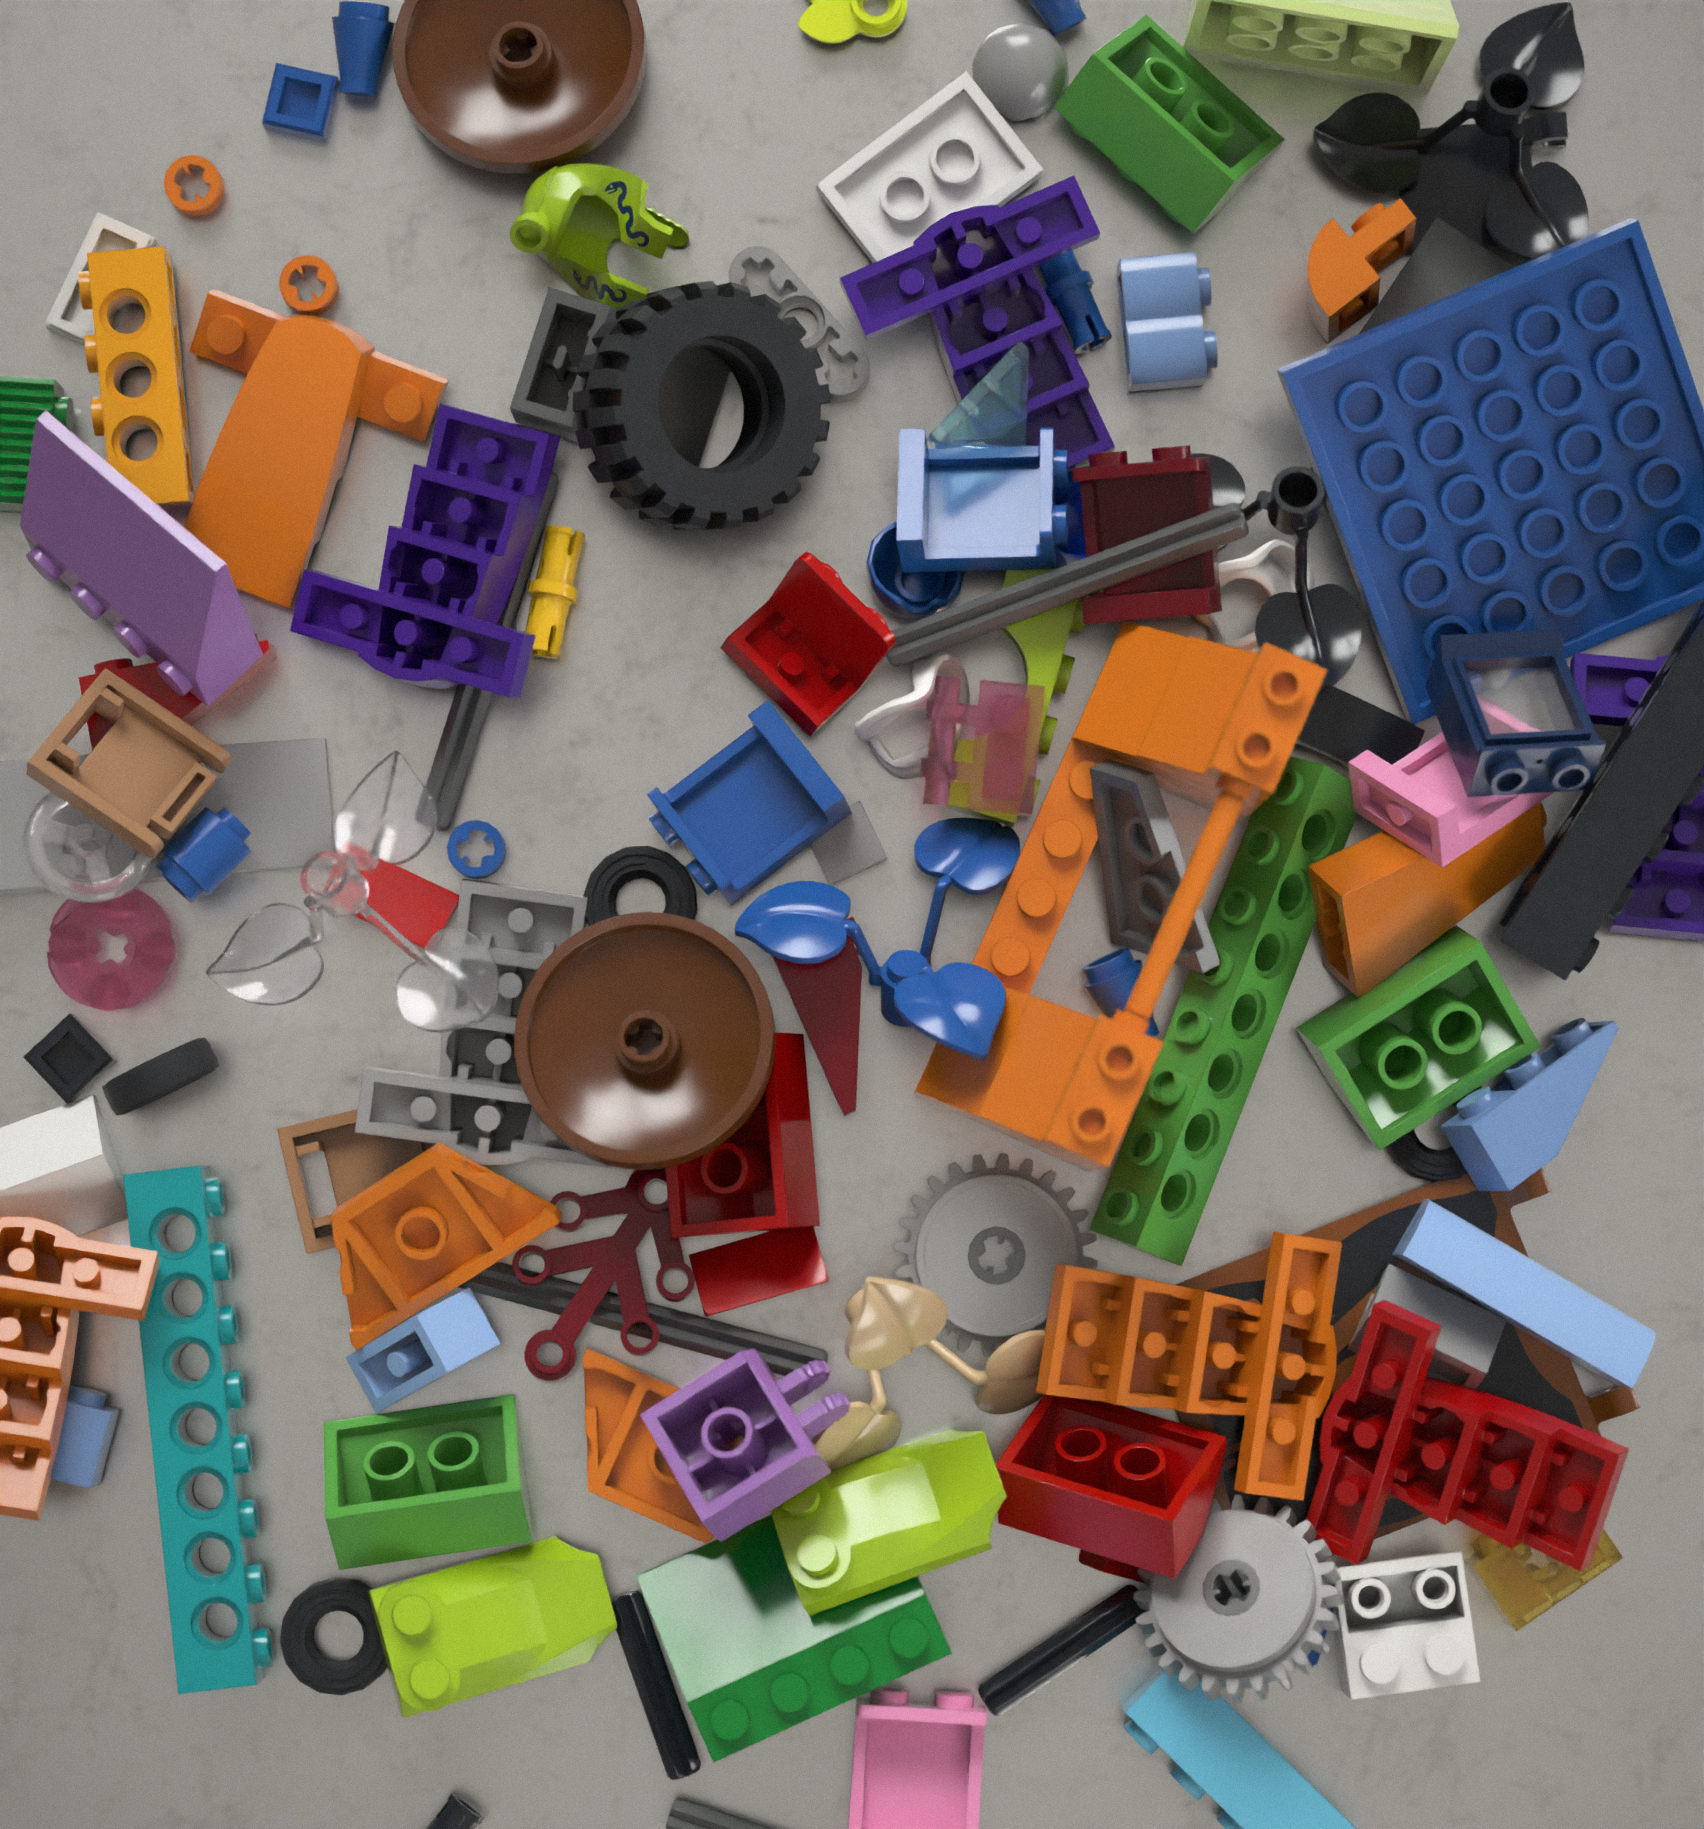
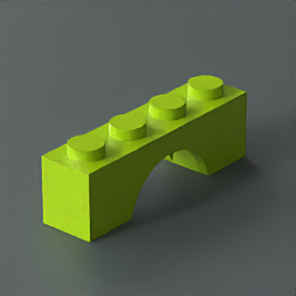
[940,569,1089,827]

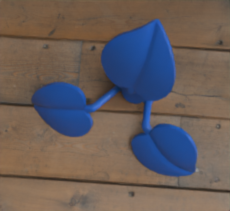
[735,818,1020,1061]

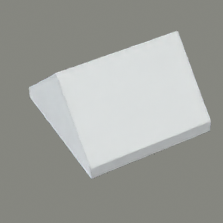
[0,1095,128,1237]

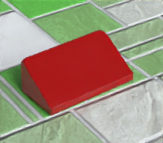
[316,842,459,954]
[689,1226,829,1317]

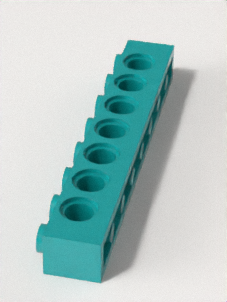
[123,1165,273,1694]

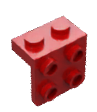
[720,552,896,737]

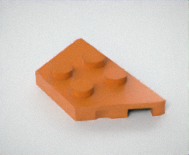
[330,1142,562,1351]
[583,1347,744,1544]

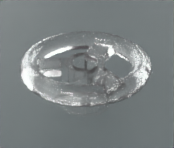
[23,792,153,903]

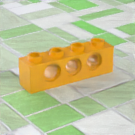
[78,246,195,510]

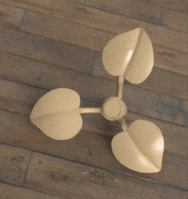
[813,1277,1046,1470]

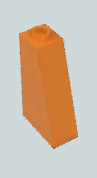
[1308,801,1547,997]

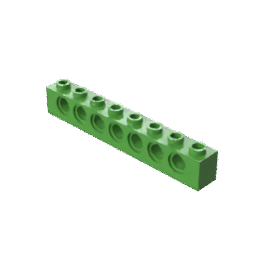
[1089,756,1358,1267]

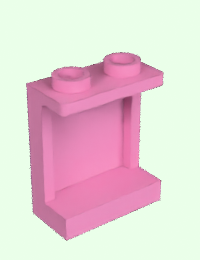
[1348,697,1554,868]
[848,1687,987,1829]

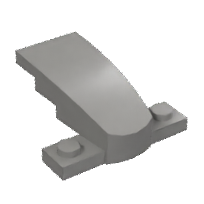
[355,879,612,1168]

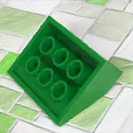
[636,1514,952,1763]

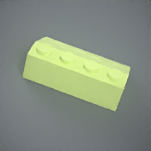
[1183,0,1459,91]

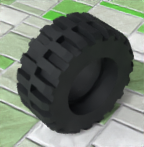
[573,281,831,531]

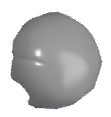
[972,22,1069,121]

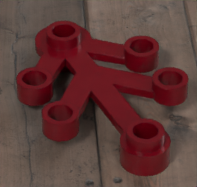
[512,1168,695,1383]

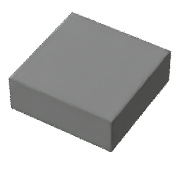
[810,801,888,886]

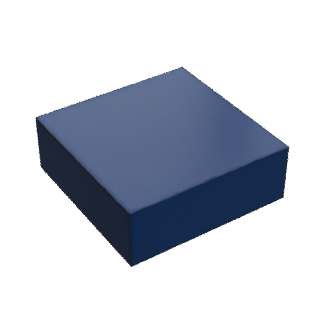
[262,63,340,142]

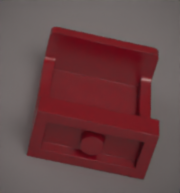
[1072,445,1222,624]

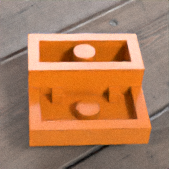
[1307,198,1416,344]

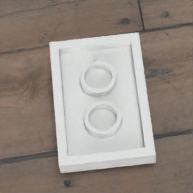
[816,71,1044,263]

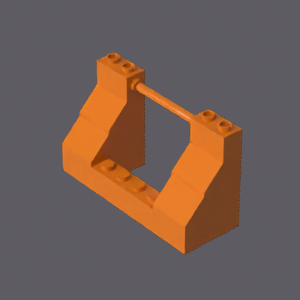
[914,621,1327,1172]

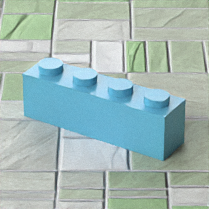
[1121,1665,1356,1829]

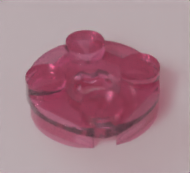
[47,884,179,1012]

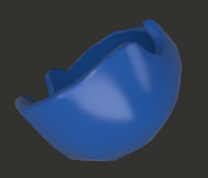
[866,521,965,619]

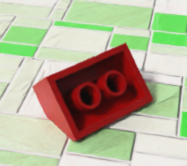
[665,1032,820,1238]
[996,1394,1227,1579]

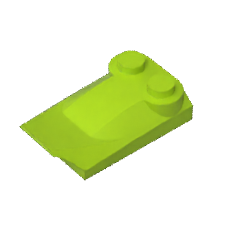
[771,1430,1007,1616]
[367,1536,617,1718]

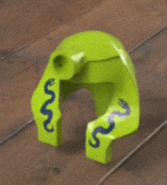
[510,163,689,309]

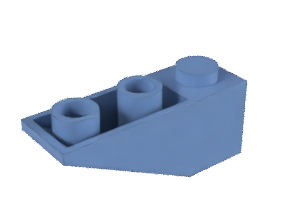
[1440,1018,1619,1191]

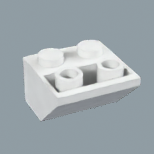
[1331,1550,1481,1700]

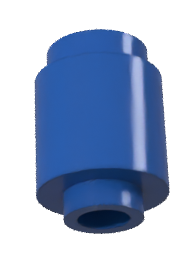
[155,807,251,903]

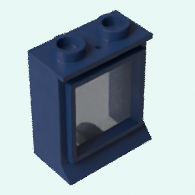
[1425,629,1606,797]

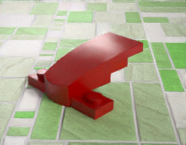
[1306,1299,1629,1572]

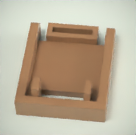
[26,668,232,858]
[277,1109,435,1254]

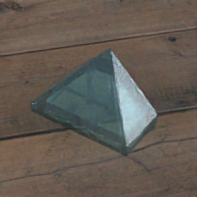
[927,340,1029,449]

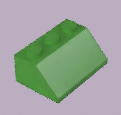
[1053,15,1285,234]
[1296,925,1541,1151]
[324,1394,532,1570]

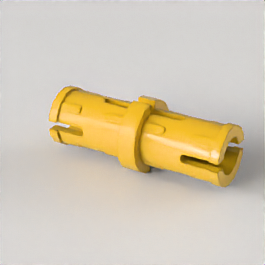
[525,525,585,659]

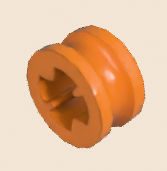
[164,155,225,216]
[279,255,339,316]

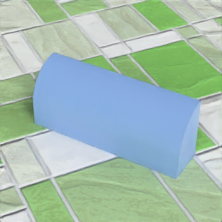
[1392,1199,1656,1388]

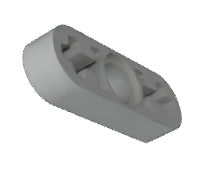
[729,246,870,402]

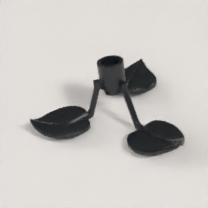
[1313,2,1589,261]
[1191,453,1362,688]

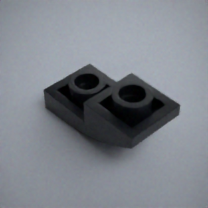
[1296,686,1425,768]

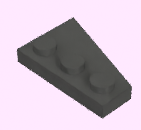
[1090,759,1221,974]

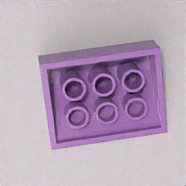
[20,411,263,707]

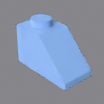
[346,1287,501,1414]

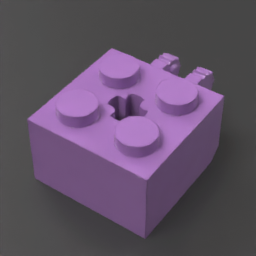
[640,1349,851,1542]

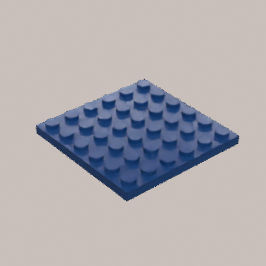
[1276,218,1704,724]

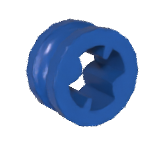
[447,820,507,880]

